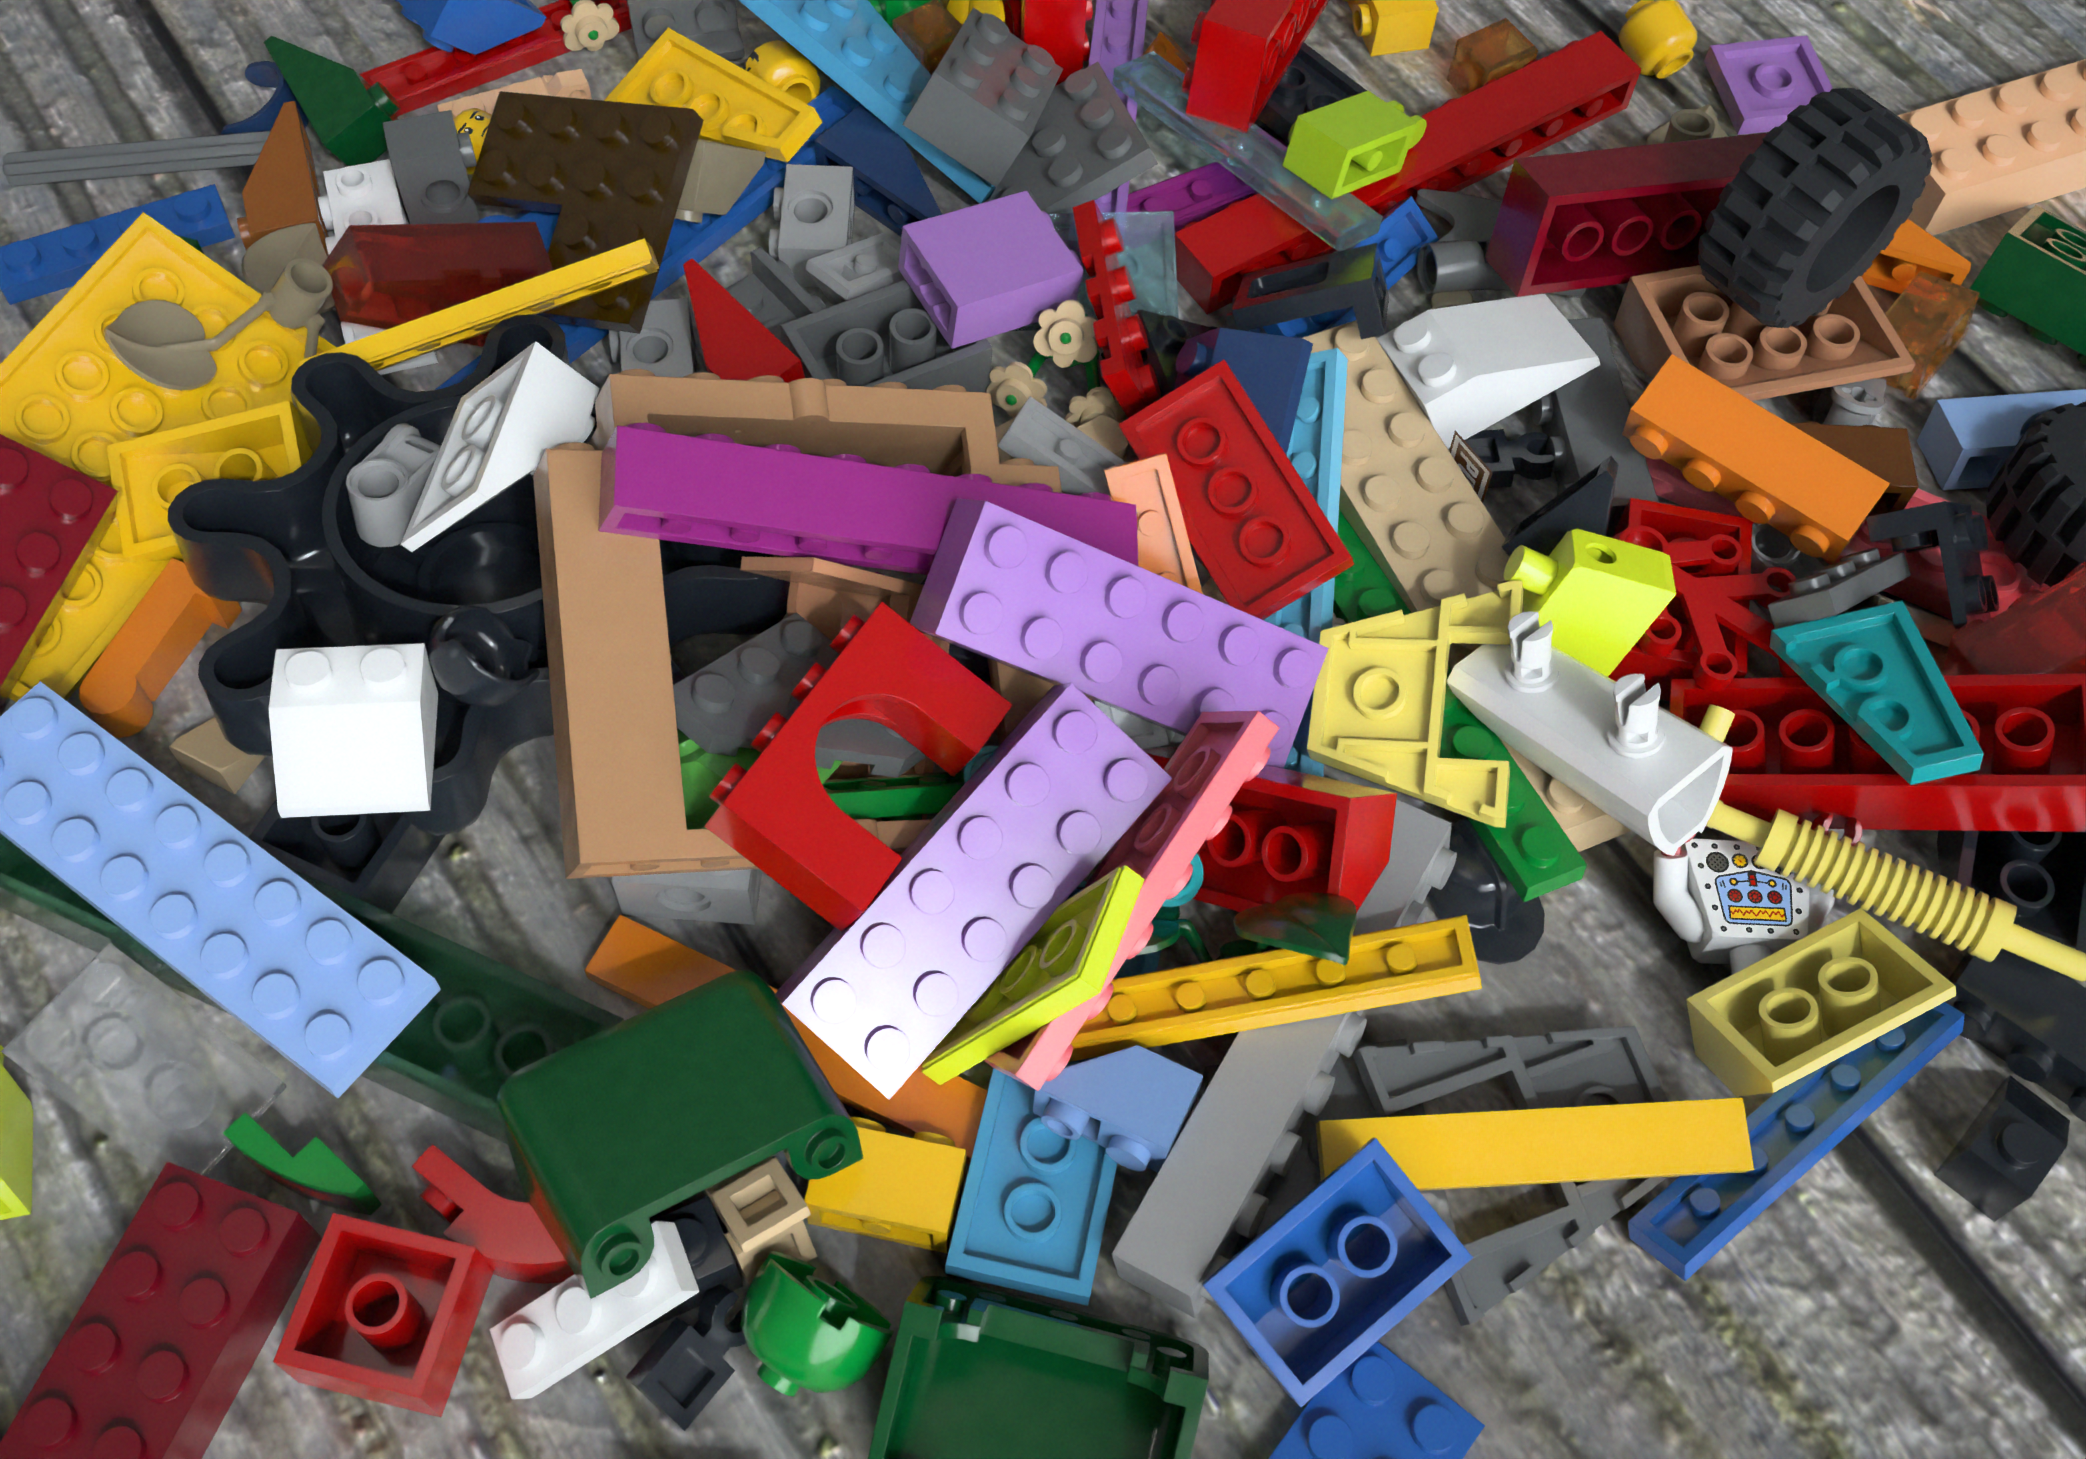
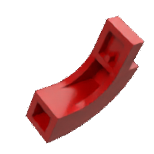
[411,1144,683,1284]

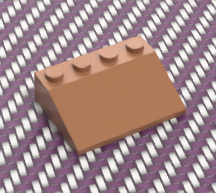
[1613,265,1916,401]

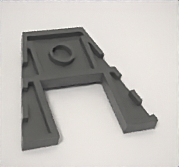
[1352,1026,1668,1326]

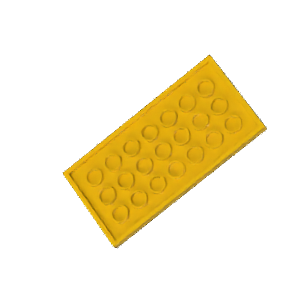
[0,212,337,702]

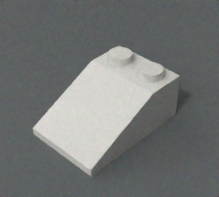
[1377,294,1600,449]
[401,341,600,552]

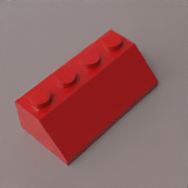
[1142,747,1397,913]

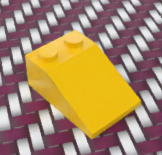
[106,400,313,562]

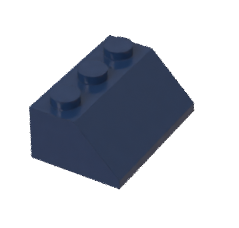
[1174,327,1313,456]

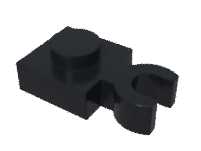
[1448,429,1554,488]
[625,1284,746,1431]

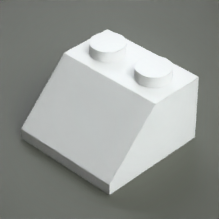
[269,643,438,818]

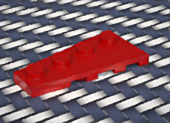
[1072,200,1161,418]

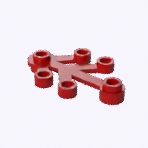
[1613,525,1800,692]

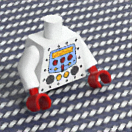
[1653,813,1862,975]

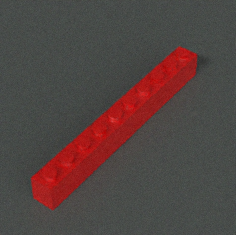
[1170,30,1642,315]

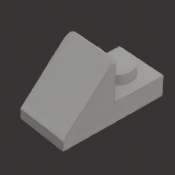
[805,233,905,305]

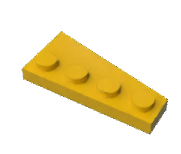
[604,28,822,163]

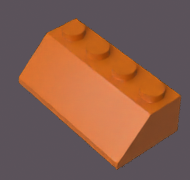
[1622,354,1890,564]

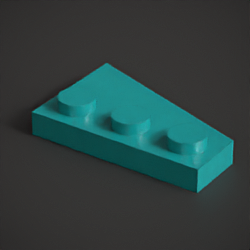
[1769,600,1984,785]

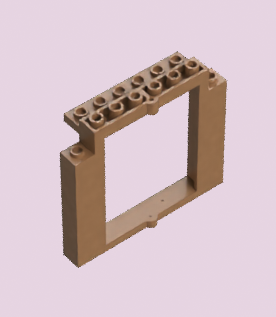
[533,369,1092,879]

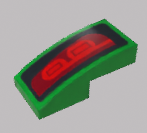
[223,1112,382,1215]

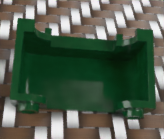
[496,970,864,1299]
[868,1276,1209,1459]

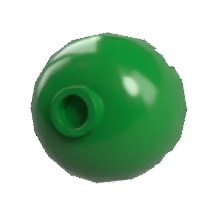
[741,1251,894,1396]

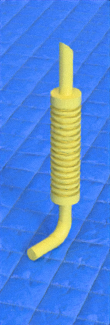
[1699,704,2086,982]

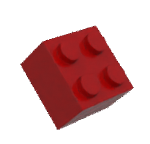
[273,1213,494,1418]

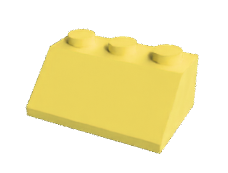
[1686,908,1956,1097]

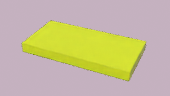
[921,865,1145,1085]

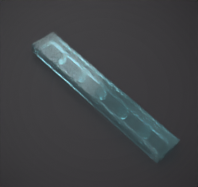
[1112,51,1383,252]

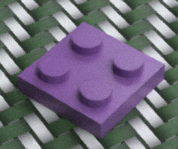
[1704,35,1833,135]

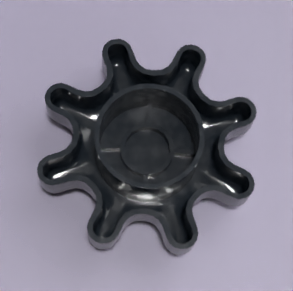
[168,314,790,836]

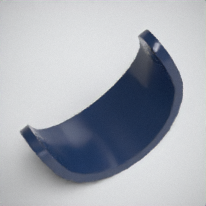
[221,61,309,134]

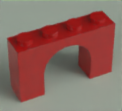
[704,602,1013,932]

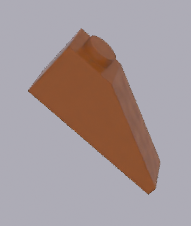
[237,101,330,259]

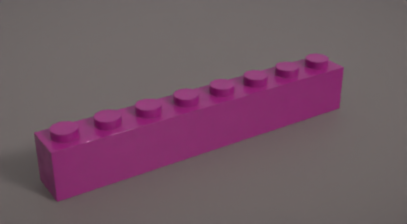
[598,423,1138,575]

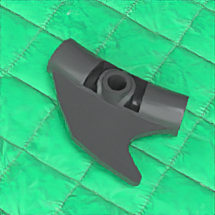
[1415,189,1586,298]

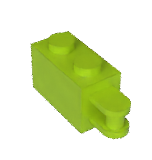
[1282,91,1427,200]

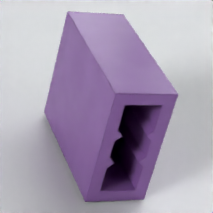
[898,191,1083,349]

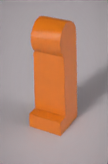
[79,558,243,738]

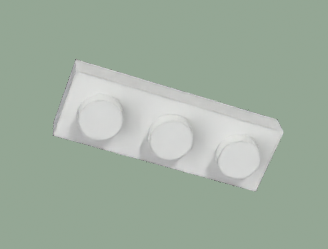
[490,1221,700,1399]

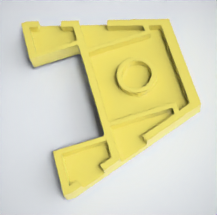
[1307,581,1523,828]

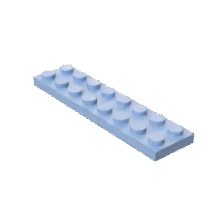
[0,681,441,1099]

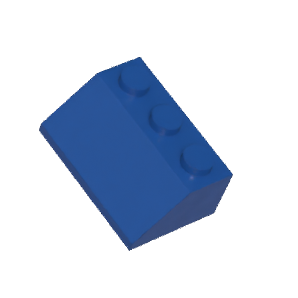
[395,0,547,55]
[1202,1138,1473,1407]

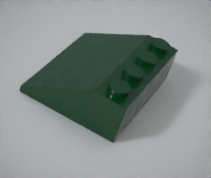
[1968,205,2086,366]

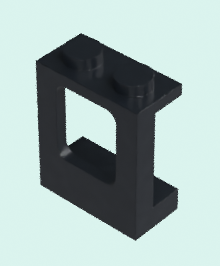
[1226,243,1389,339]

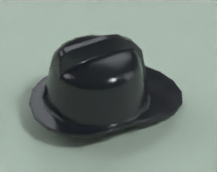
[1427,817,1545,965]

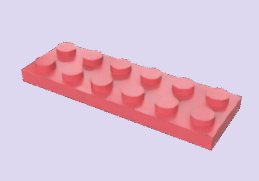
[983,711,1280,1091]

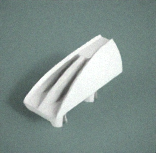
[1446,611,1733,856]

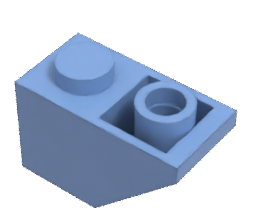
[1033,1045,1203,1173]

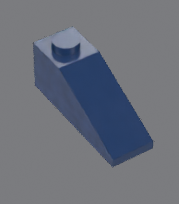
[814,105,942,237]

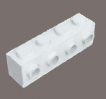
[318,159,438,375]

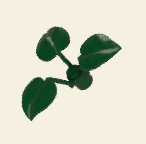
[1137,892,1357,966]

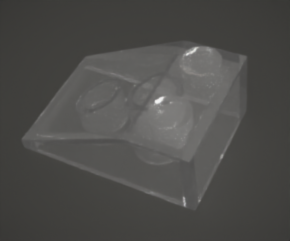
[1,943,287,1177]

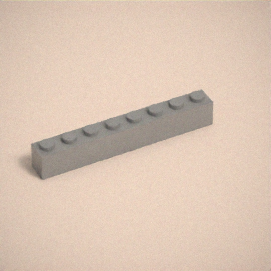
[1112,800,1457,1318]

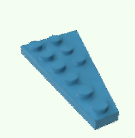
[739,0,996,204]

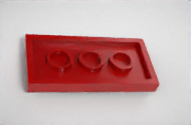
[1118,359,1354,620]

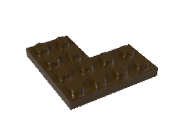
[467,91,704,334]

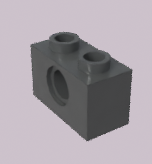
[383,110,488,243]

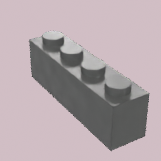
[1531,317,1658,538]

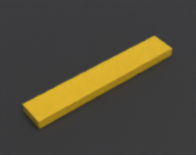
[297,238,659,371]
[1069,915,1482,1062]
[1316,1098,1754,1191]

